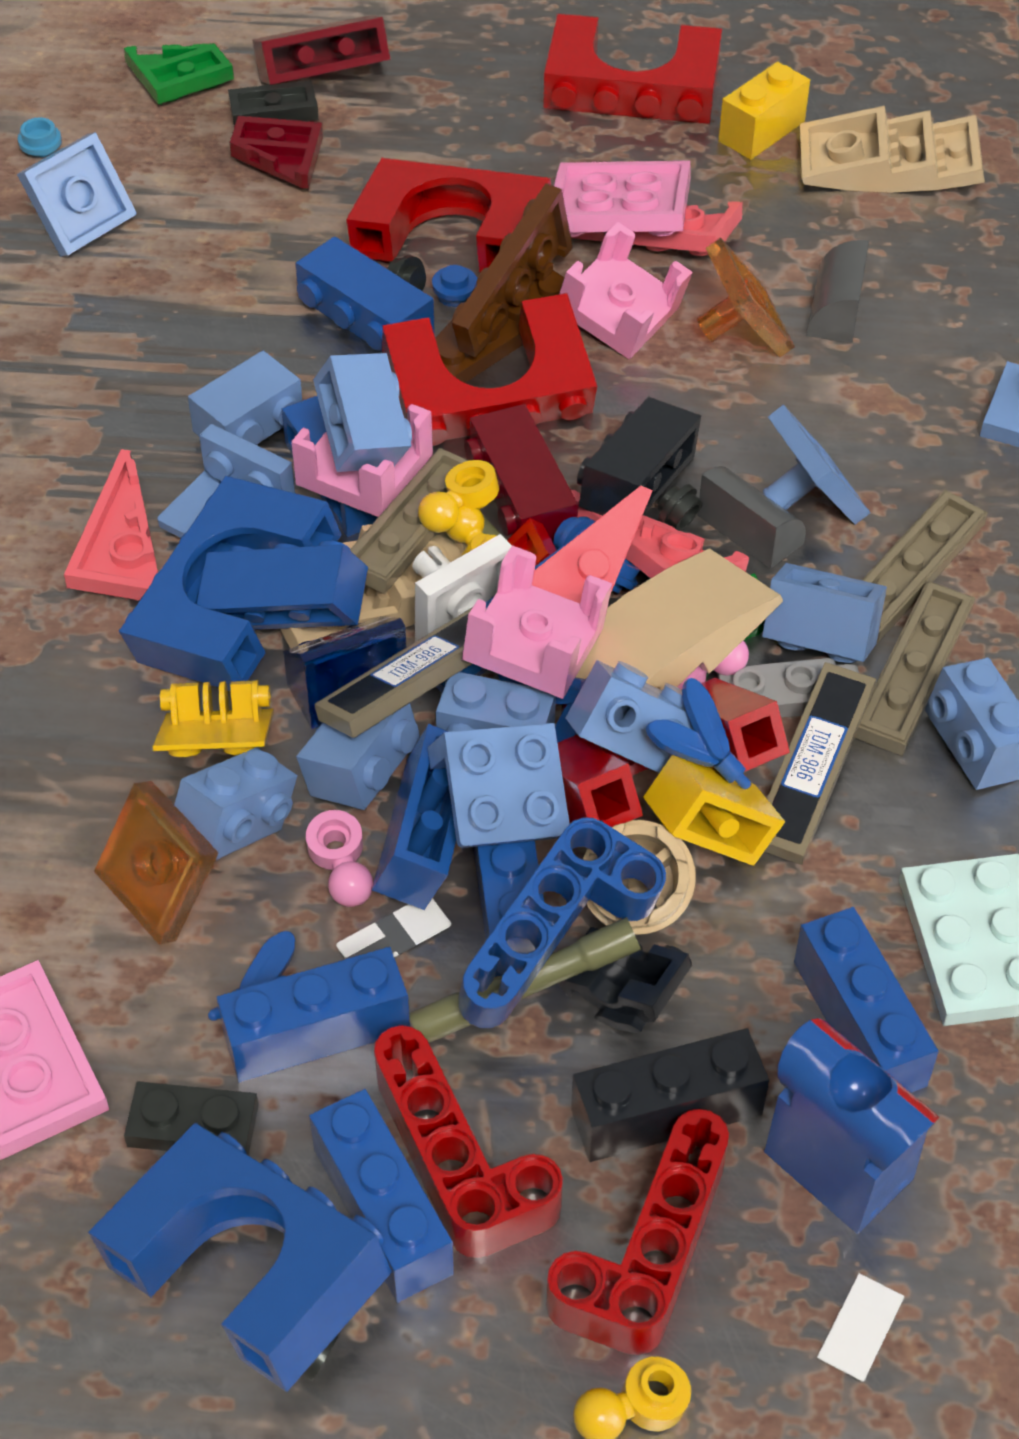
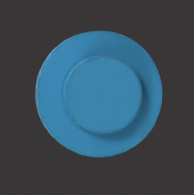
[18,117,62,157]

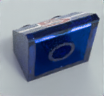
[283,616,407,730]

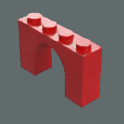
[543,14,722,124]
[346,158,551,273]
[382,293,597,446]
[557,678,790,827]

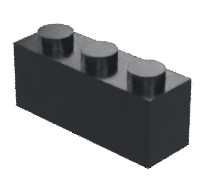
[577,397,702,516]
[571,1028,769,1162]

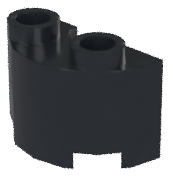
[558,927,692,1033]

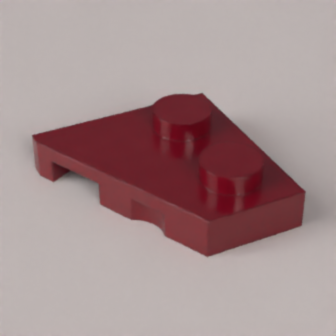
[230,116,323,189]

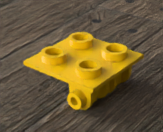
[153,680,274,757]

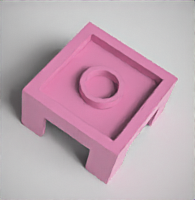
[560,222,693,360]
[291,404,433,517]
[462,545,612,699]

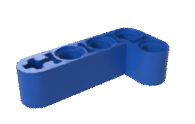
[458,818,666,1028]

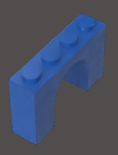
[119,476,342,691]
[88,1123,392,1392]

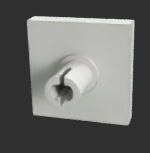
[412,534,512,642]

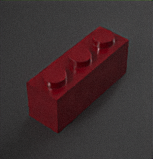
[252,15,391,85]
[464,404,578,544]

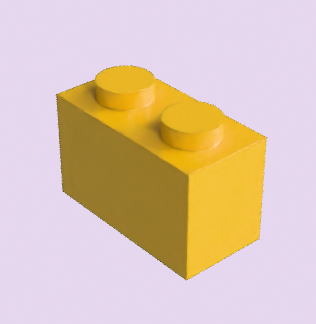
[718,61,810,160]
[643,755,785,866]

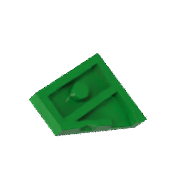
[123,43,234,104]

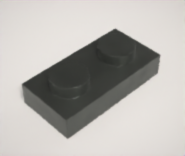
[228,80,319,127]
[124,1081,259,1156]

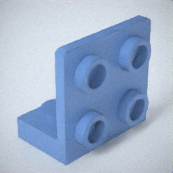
[157,424,295,538]
[428,723,570,848]

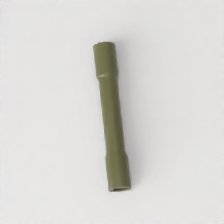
[409,917,641,1043]

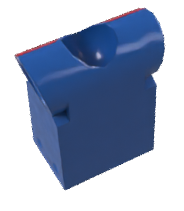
[764,1018,940,1235]

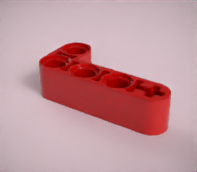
[374,1025,563,1258]
[546,1109,729,1355]

